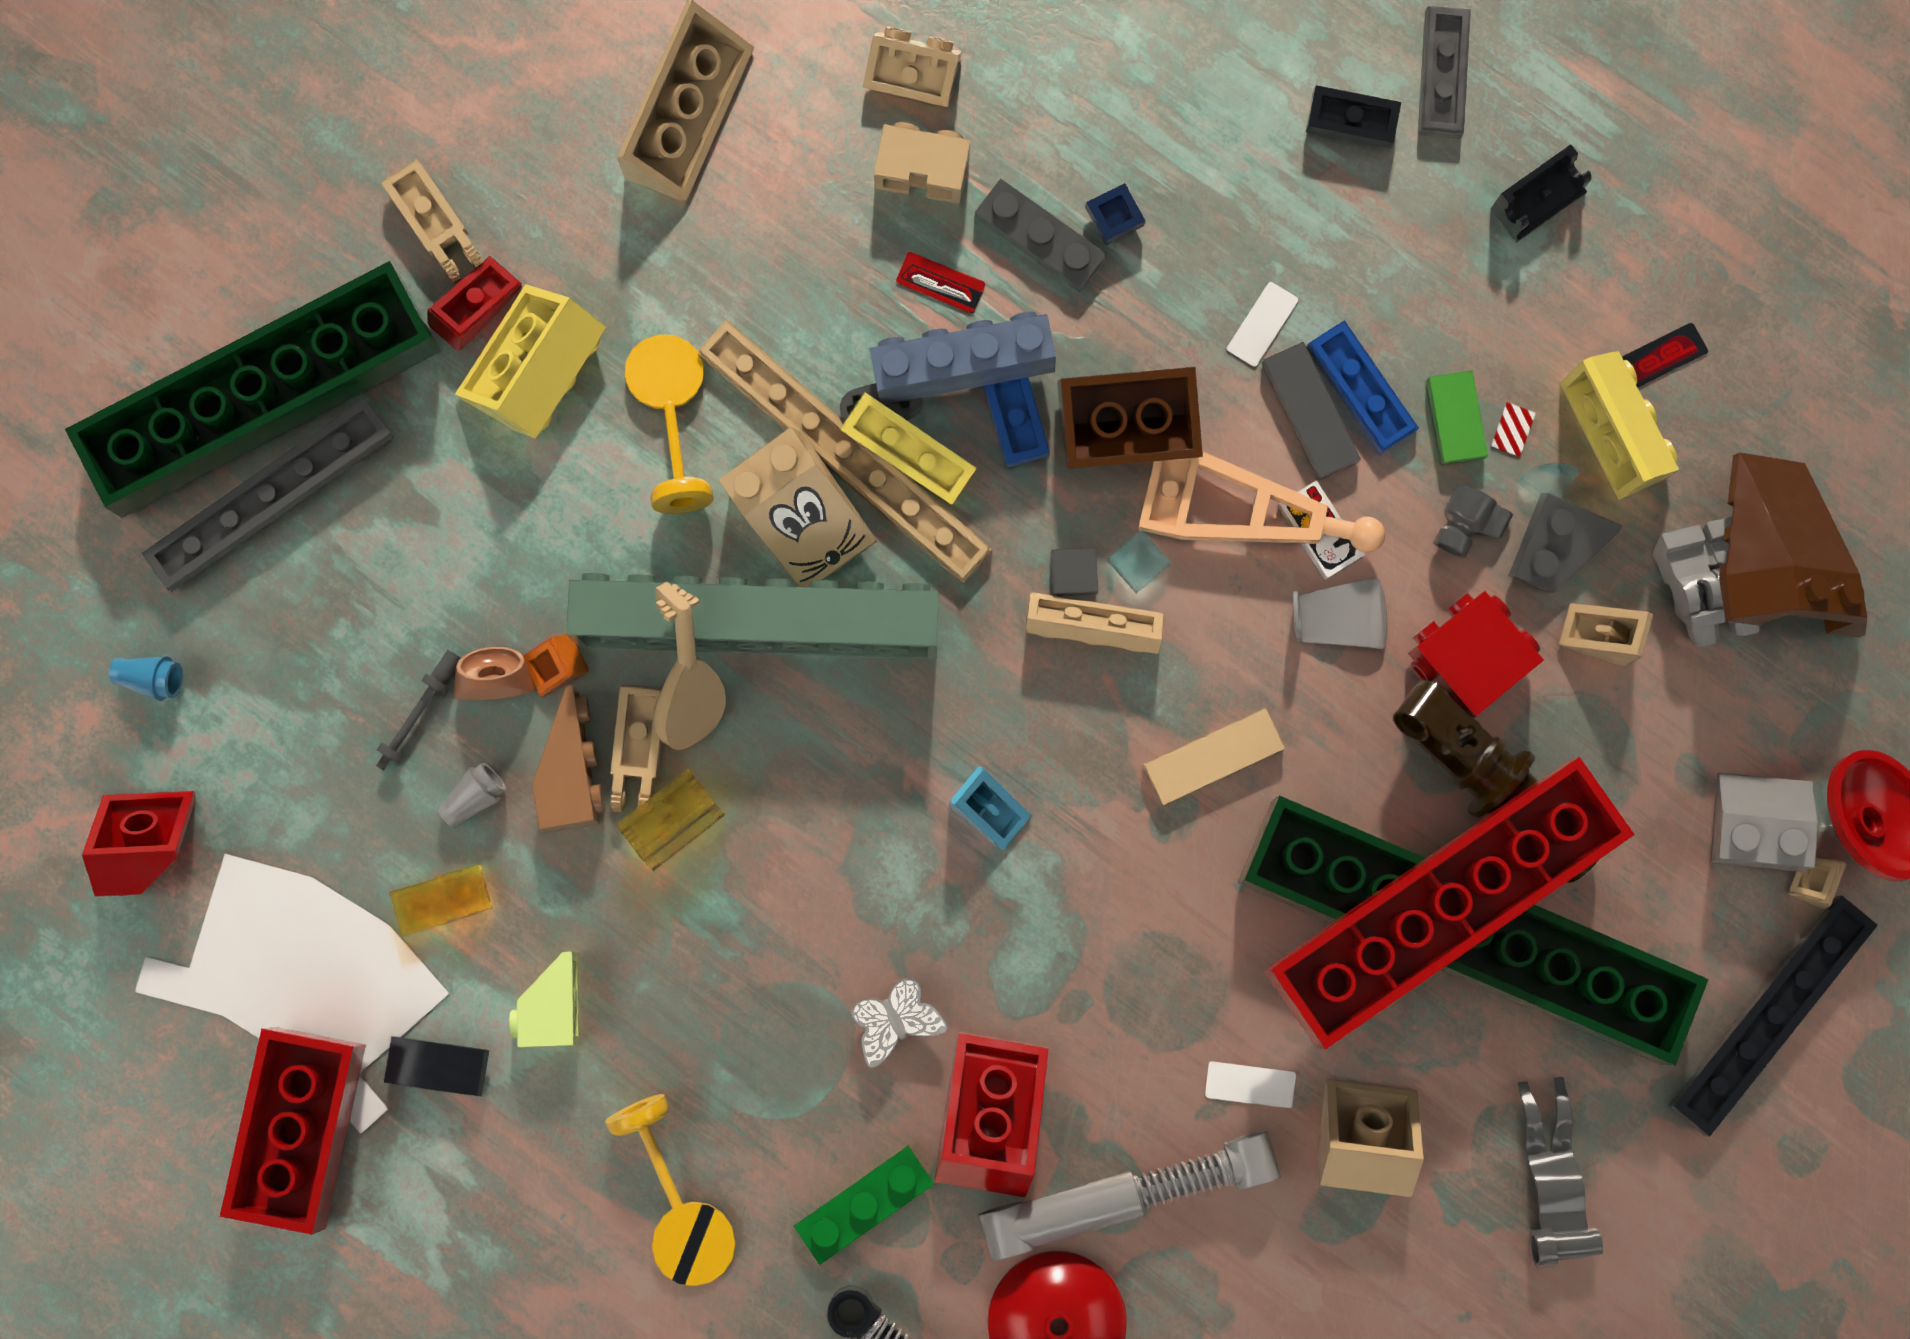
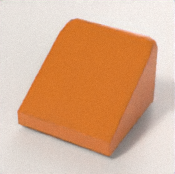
[523,634,589,697]

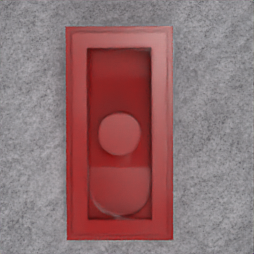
[427,256,522,352]

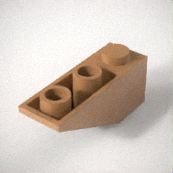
[532,685,605,833]

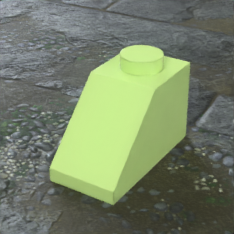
[509,952,580,1047]

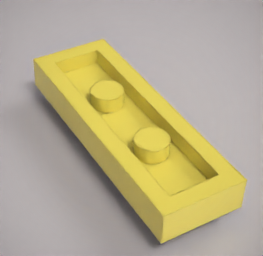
[840,392,977,505]

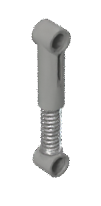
[979,1131,1281,1261]

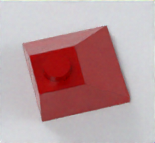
[82,791,196,897]

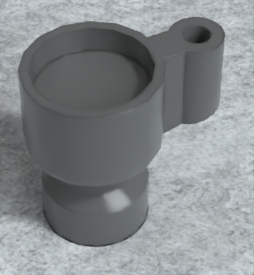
[1433,484,1513,558]

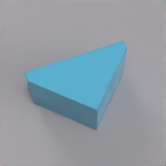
[949,766,1032,850]

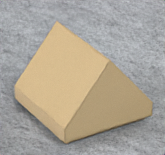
[1788,855,1846,910]

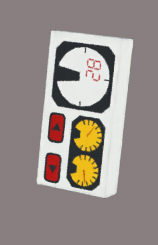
[1277,480,1365,580]

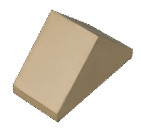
[1559,603,1653,667]

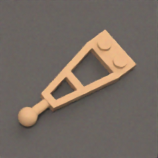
[1138,451,1385,553]

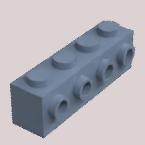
[869,312,1056,405]

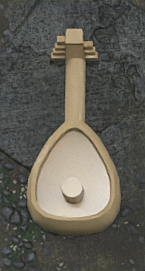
[654,582,726,751]

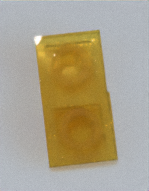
[389,864,493,938]

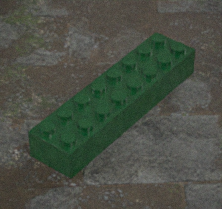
[65,261,441,518]

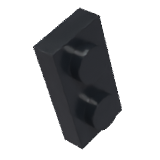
[1305,85,1401,149]

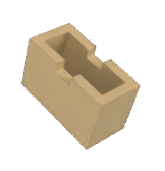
[874,122,970,204]

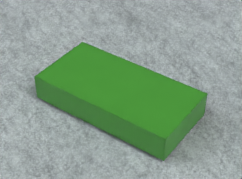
[1426,370,1488,466]

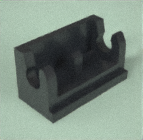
[1491,144,1592,243]

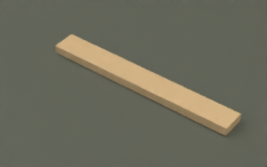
[697,319,992,585]

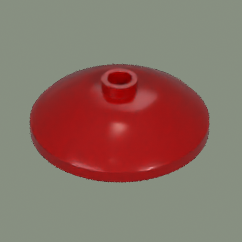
[1827,750,1910,882]
[987,1251,1127,1339]

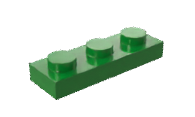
[793,1145,935,1265]

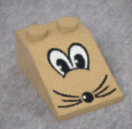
[718,427,878,587]

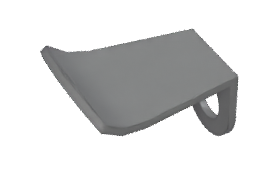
[1293,578,1387,650]

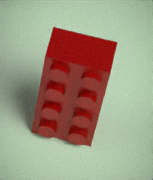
[219,1027,366,1235]

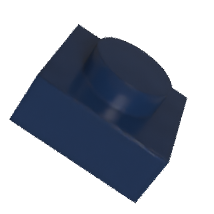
[1085,183,1145,245]

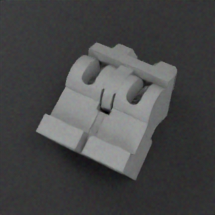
[1652,516,1760,647]

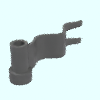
[1518,1077,1603,1268]

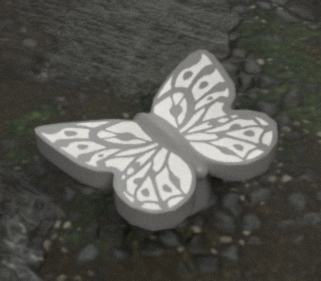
[851,978,947,1068]

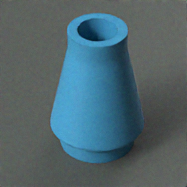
[109,656,183,701]

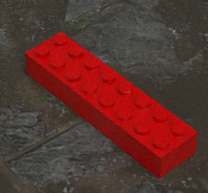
[1263,757,1635,1050]

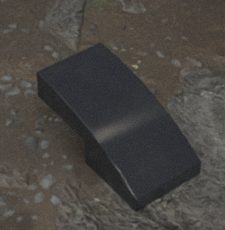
[384,1036,489,1096]

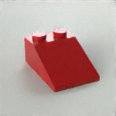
[934,1033,1049,1198]

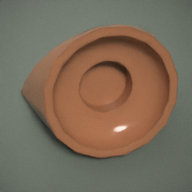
[454,647,535,700]

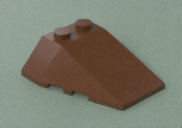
[1719,452,1868,638]

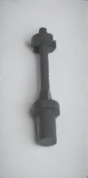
[376,649,461,771]

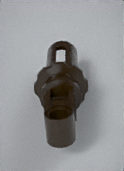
[1393,680,1599,883]

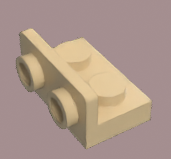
[863,27,962,107]

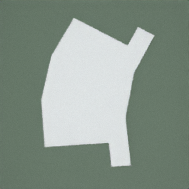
[135,854,450,1134]

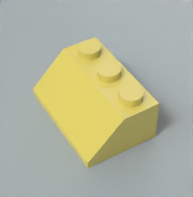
[455,284,607,439]
[1560,350,1679,500]

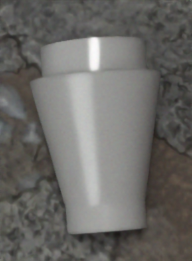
[437,763,506,828]

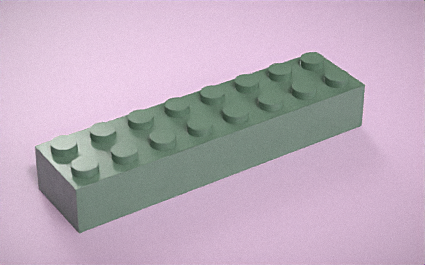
[566,573,939,659]

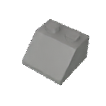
[1711,773,1818,872]

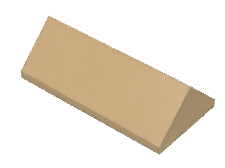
[617,0,754,201]

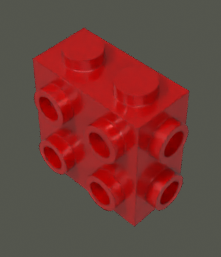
[1408,591,1544,718]

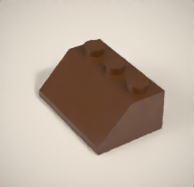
[1057,367,1203,469]

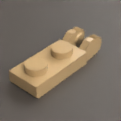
[380,159,484,283]
[610,684,662,815]

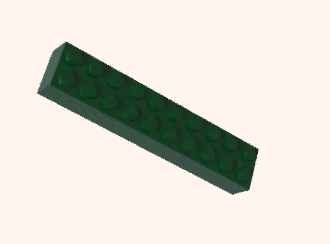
[1238,795,1709,1066]

